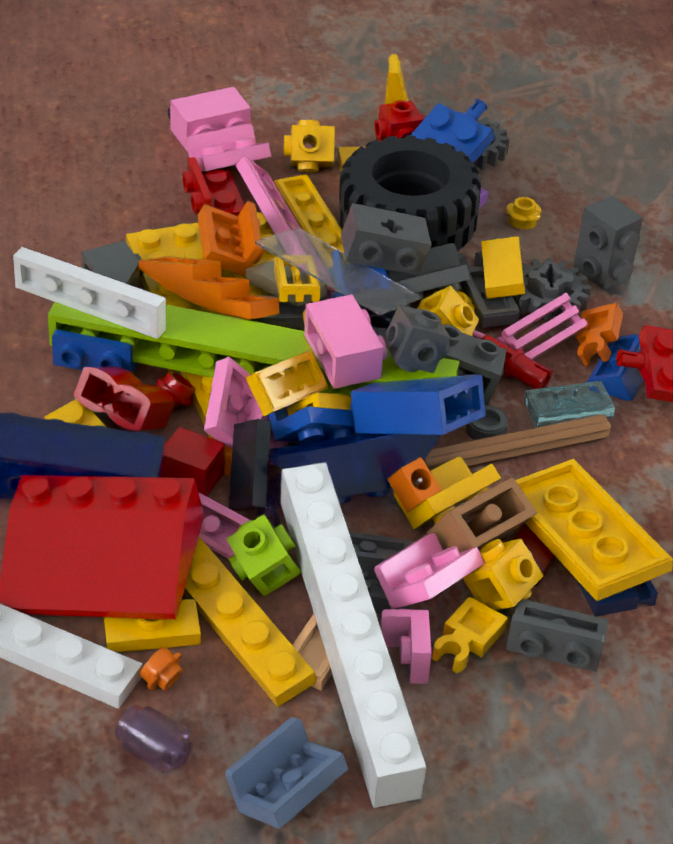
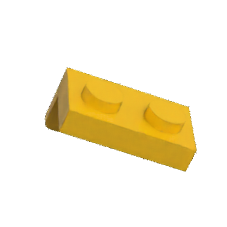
[394,456,501,529]

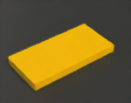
[515,459,673,601]

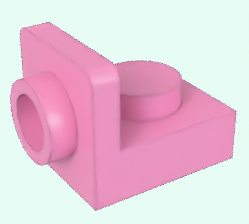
[380,609,432,684]

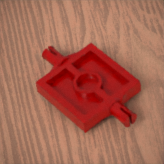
[616,325,673,402]

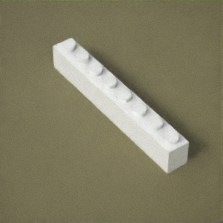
[280,462,426,808]

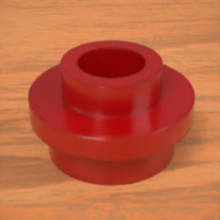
[156,371,196,408]

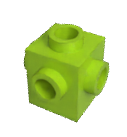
[226,514,301,597]

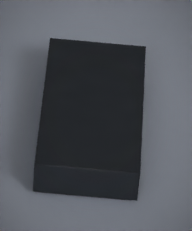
[229,419,271,511]

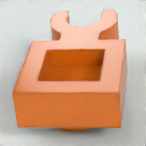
[576,303,623,366]

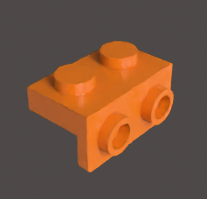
[198,201,264,276]

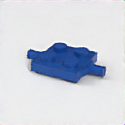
[410,98,495,163]

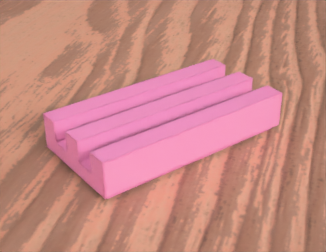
[501,292,588,360]

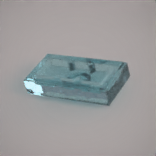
[524,381,615,427]

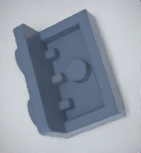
[225,717,348,829]

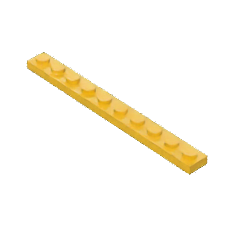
[44,399,317,707]

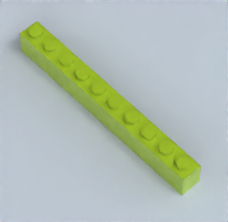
[48,302,460,395]

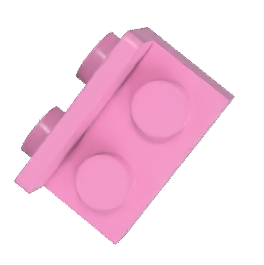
[185,123,272,171]
[374,533,484,609]

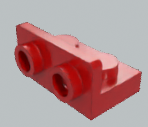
[182,157,244,216]

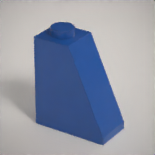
[350,374,486,435]

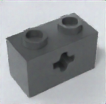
[341,203,431,276]

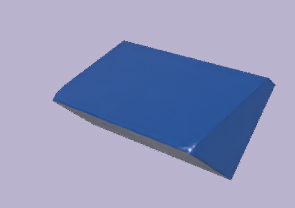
[586,334,644,401]

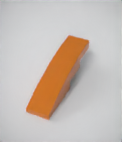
[138,256,280,320]

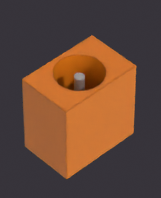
[387,457,442,513]

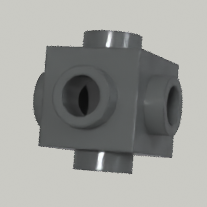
[384,305,450,373]

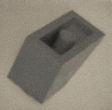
[82,240,144,289]

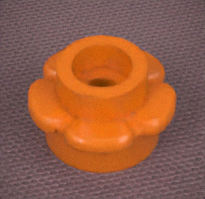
[139,647,183,691]

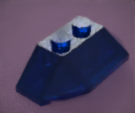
[269,433,441,504]

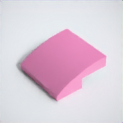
[204,357,288,466]

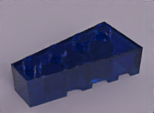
[0,413,166,498]

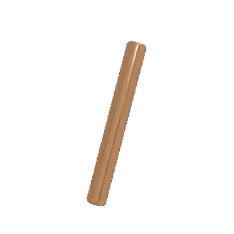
[417,414,611,471]

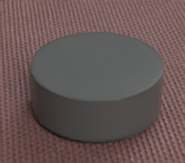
[466,405,508,440]

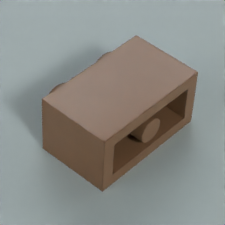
[427,477,537,552]

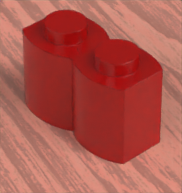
[74,367,175,431]

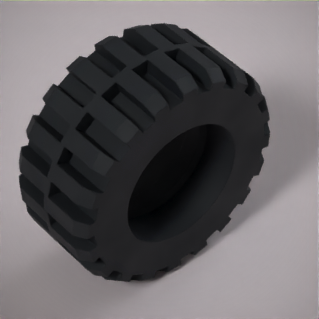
[338,135,481,252]

